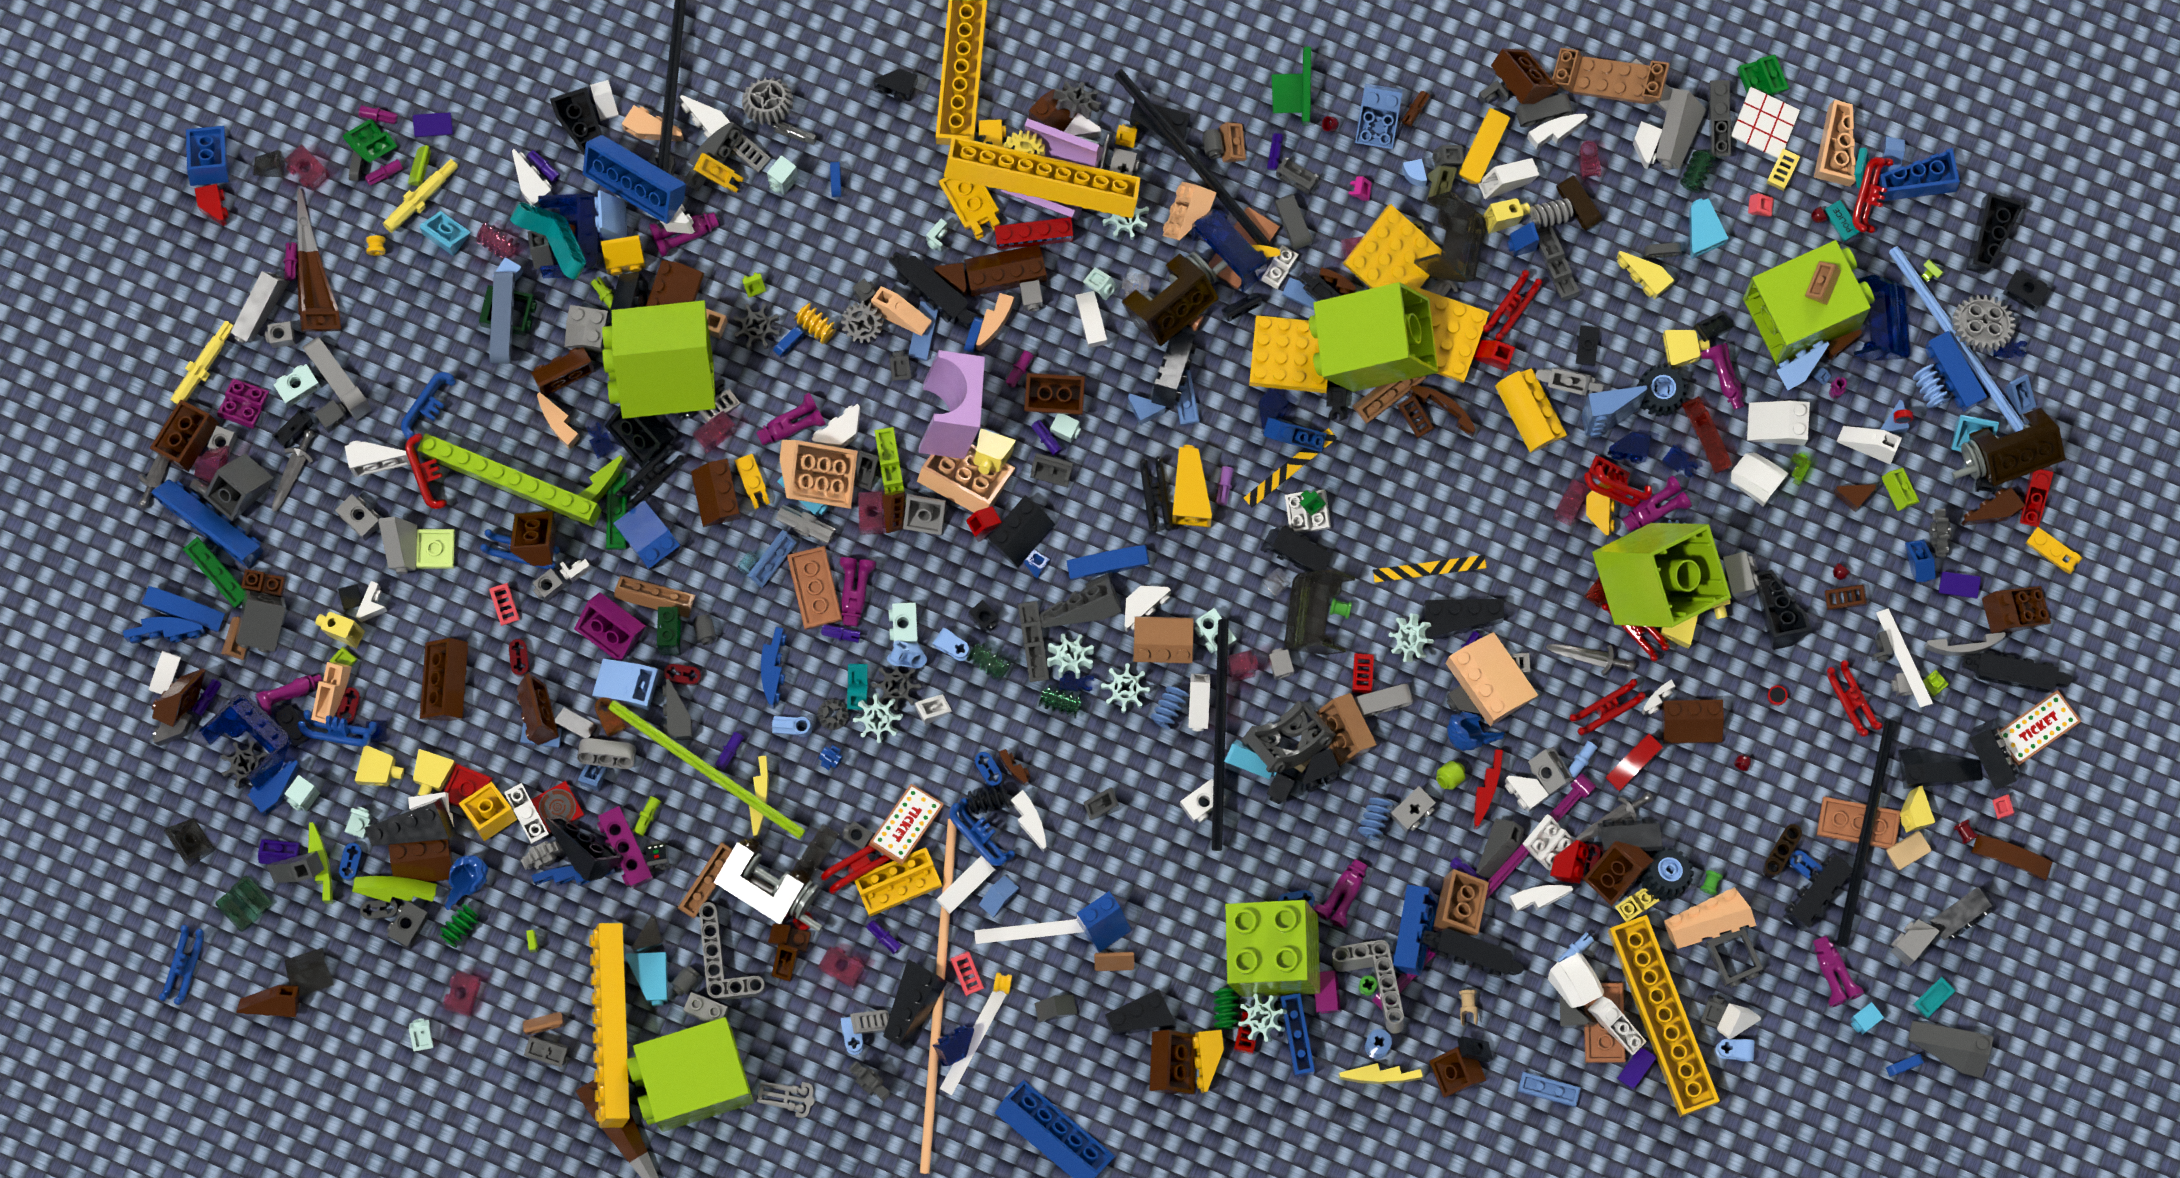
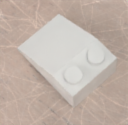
[1747,401,1810,446]
[345,441,410,478]

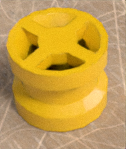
[366,235,386,256]
[993,972,1012,995]

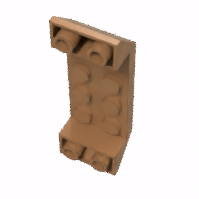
[1552,48,1670,104]

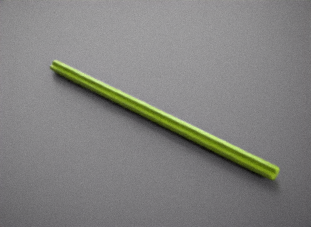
[608,700,805,839]

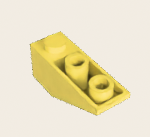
[1617,251,1674,300]

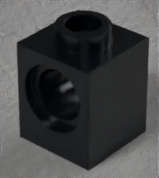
[968,600,999,633]

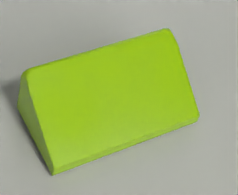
[408,145,431,187]
[1882,468,1920,511]

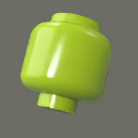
[1436,760,1466,790]

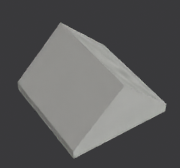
[903,494,947,535]

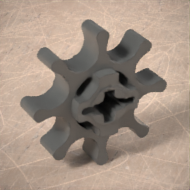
[1053,81,1101,119]
[734,303,780,350]
[1929,509,1952,557]
[872,666,921,712]
[221,741,269,789]
[849,1061,891,1102]

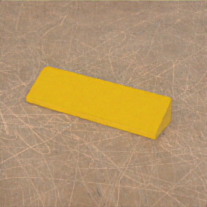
[1458,108,1510,184]

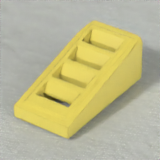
[1767,149,1800,191]

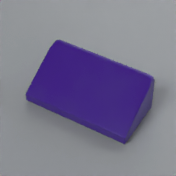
[413,112,453,137]
[1938,572,1981,599]
[258,839,301,864]
[1617,1047,1657,1090]

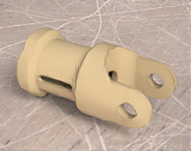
[1459,990,1478,1026]

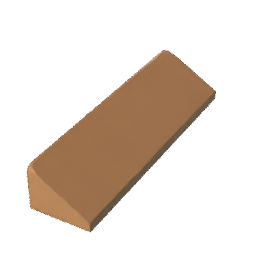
[1352,376,1427,424]
[614,576,695,618]
[677,842,733,919]

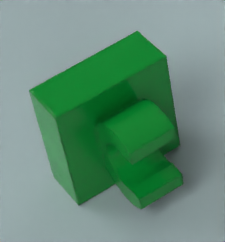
[1299,490,1326,516]

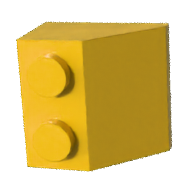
[601,235,646,275]
[459,782,517,841]

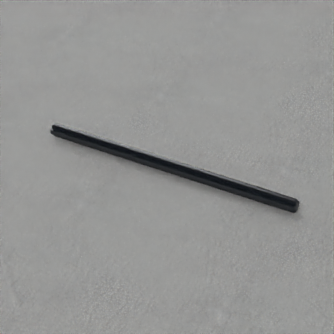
[657,0,686,173]
[1114,69,1269,246]
[1212,619,1229,851]
[1836,719,1896,947]

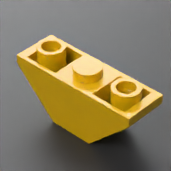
[1586,476,1615,536]

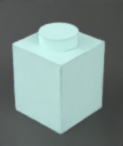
[1050,414,1081,443]

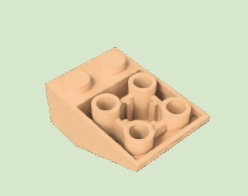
[1163,182,1217,241]

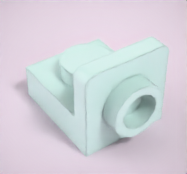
[926,218,947,252]
[1083,267,1117,300]
[345,807,373,839]
[409,1018,433,1051]

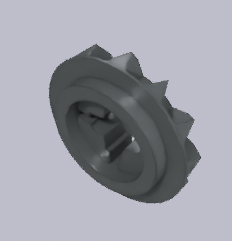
[817,698,849,730]

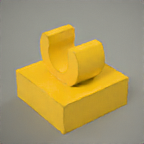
[1115,124,1137,148]

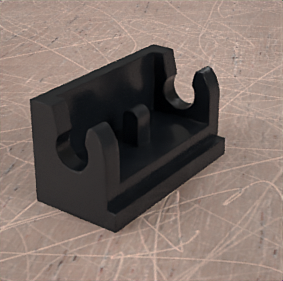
[272,408,314,449]

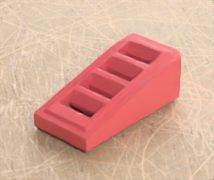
[489,583,520,626]
[950,951,984,996]

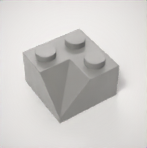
[565,305,609,354]
[1723,551,1760,601]
[1890,919,1940,967]

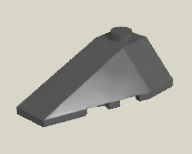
[1039,573,1122,628]
[1908,1021,1994,1079]

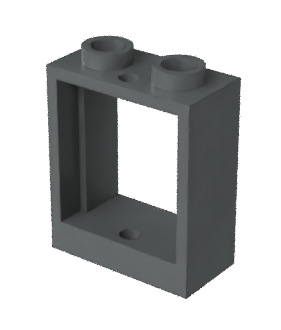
[1705,926,1763,988]

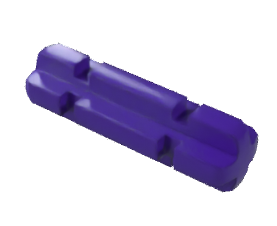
[1267,133,1283,171]
[1450,857,1485,881]

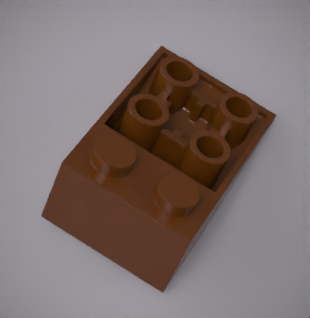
[1982,586,2051,634]

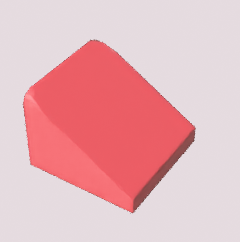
[1748,193,1773,217]

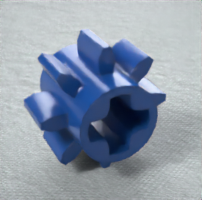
[818,745,843,770]

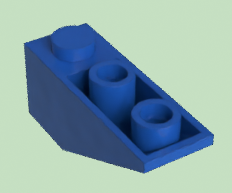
[1263,417,1327,452]
[247,760,300,816]

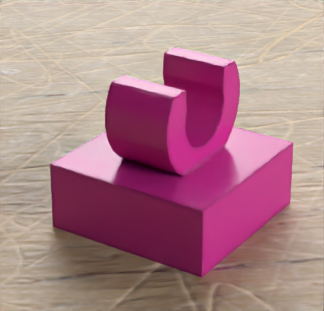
[1348,176,1372,201]

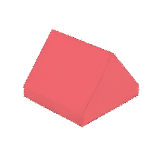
[1992,794,2014,819]

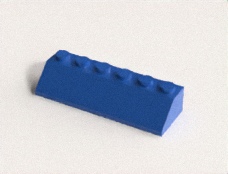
[583,135,686,224]
[151,479,263,569]
[995,1080,1115,1178]

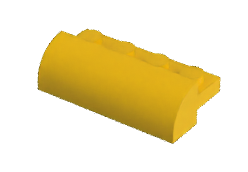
[1495,368,1567,453]
[854,847,943,917]

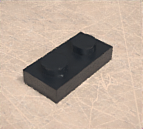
[274,704,311,748]

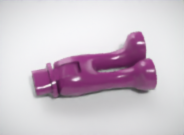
[649,212,719,257]
[1700,343,1744,410]
[756,393,826,445]
[1622,475,1692,532]
[840,557,876,627]
[255,674,323,718]
[1313,859,1368,929]
[1813,936,1864,1008]

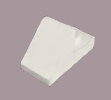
[356,581,387,622]

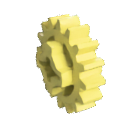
[1004,130,1045,156]

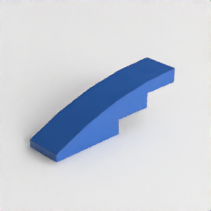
[1067,545,1150,580]
[141,586,225,632]
[531,865,616,886]

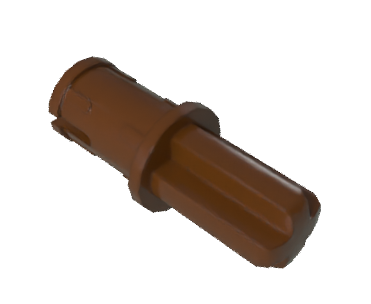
[1401,91,1430,127]

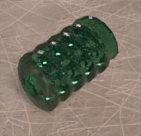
[1680,150,1717,193]
[967,643,1011,682]
[1038,684,1082,719]

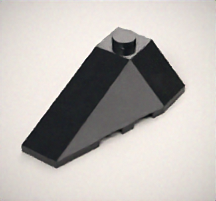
[550,87,602,156]
[1755,570,1812,650]
[1898,748,1982,789]
[545,816,623,881]

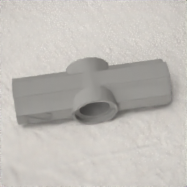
[776,504,836,545]

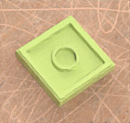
[416,529,455,569]

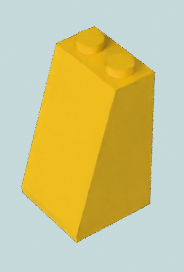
[1172,445,1212,528]

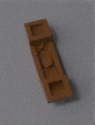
[1409,386,1476,437]
[1971,834,2052,881]

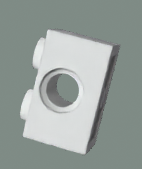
[1180,779,1226,823]

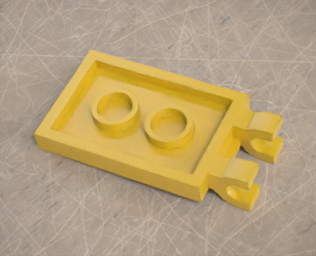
[938,177,1000,241]

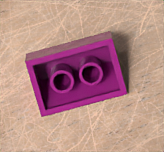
[574,592,646,661]

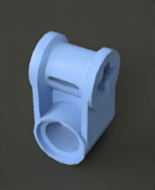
[932,628,970,661]
[887,640,927,669]
[841,1017,864,1055]
[1715,1039,1755,1061]

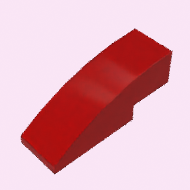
[1605,734,1663,792]

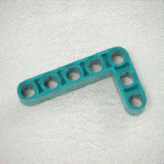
[510,202,586,280]

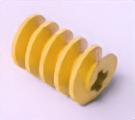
[794,303,836,344]

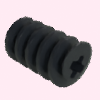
[967,784,1010,816]

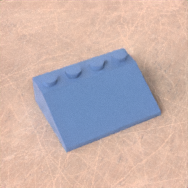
[1582,385,1647,438]

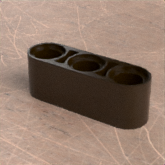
[1556,175,1603,231]
[1763,824,1802,878]

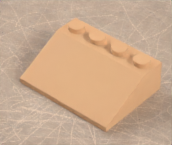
[780,440,858,509]
[917,444,1015,513]
[1446,632,1539,727]

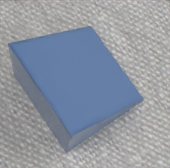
[1810,366,1832,385]

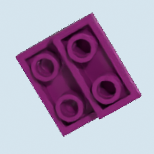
[217,378,269,429]

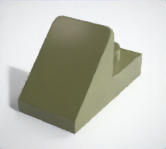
[1426,165,1457,205]

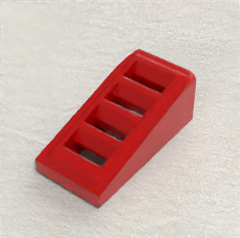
[1588,455,1630,481]
[1352,653,1374,693]
[1234,1012,1261,1055]

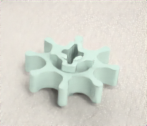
[1103,199,1149,240]
[1389,613,1434,663]
[1047,634,1094,679]
[1101,663,1150,713]
[853,693,903,743]
[1238,993,1287,1042]

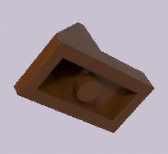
[768,924,811,953]

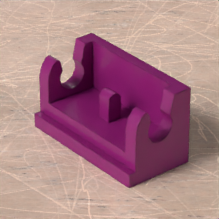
[1315,970,1341,1014]

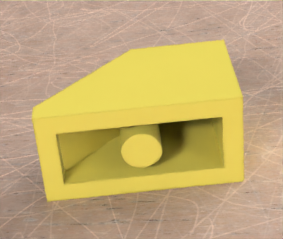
[1900,786,1935,833]

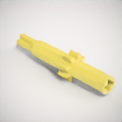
[383,159,458,233]
[170,320,234,404]

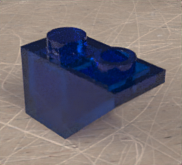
[1258,388,1289,434]
[1607,432,1651,464]
[933,1025,974,1066]

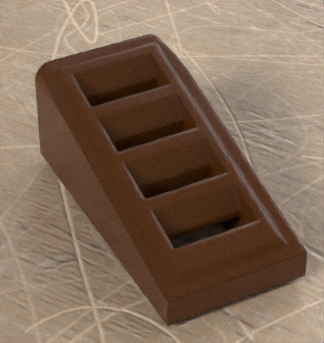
[1824,329,1862,360]
[1396,395,1434,438]
[882,491,905,533]
[1825,584,1868,610]

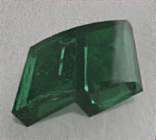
[215,875,273,933]

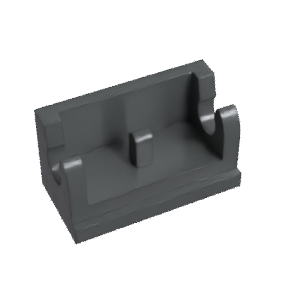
[1276,157,1320,195]
[1030,453,1073,488]
[524,1035,571,1068]

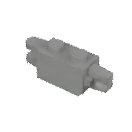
[1535,367,1604,395]

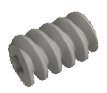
[1530,198,1573,229]

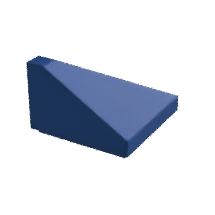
[1024,549,1050,579]

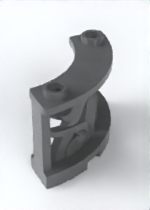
[1241,701,1336,773]

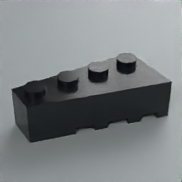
[1151,331,1197,409]
[364,797,456,846]

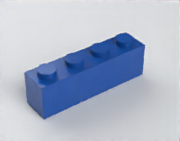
[1925,331,1987,412]
[1280,993,1315,1078]

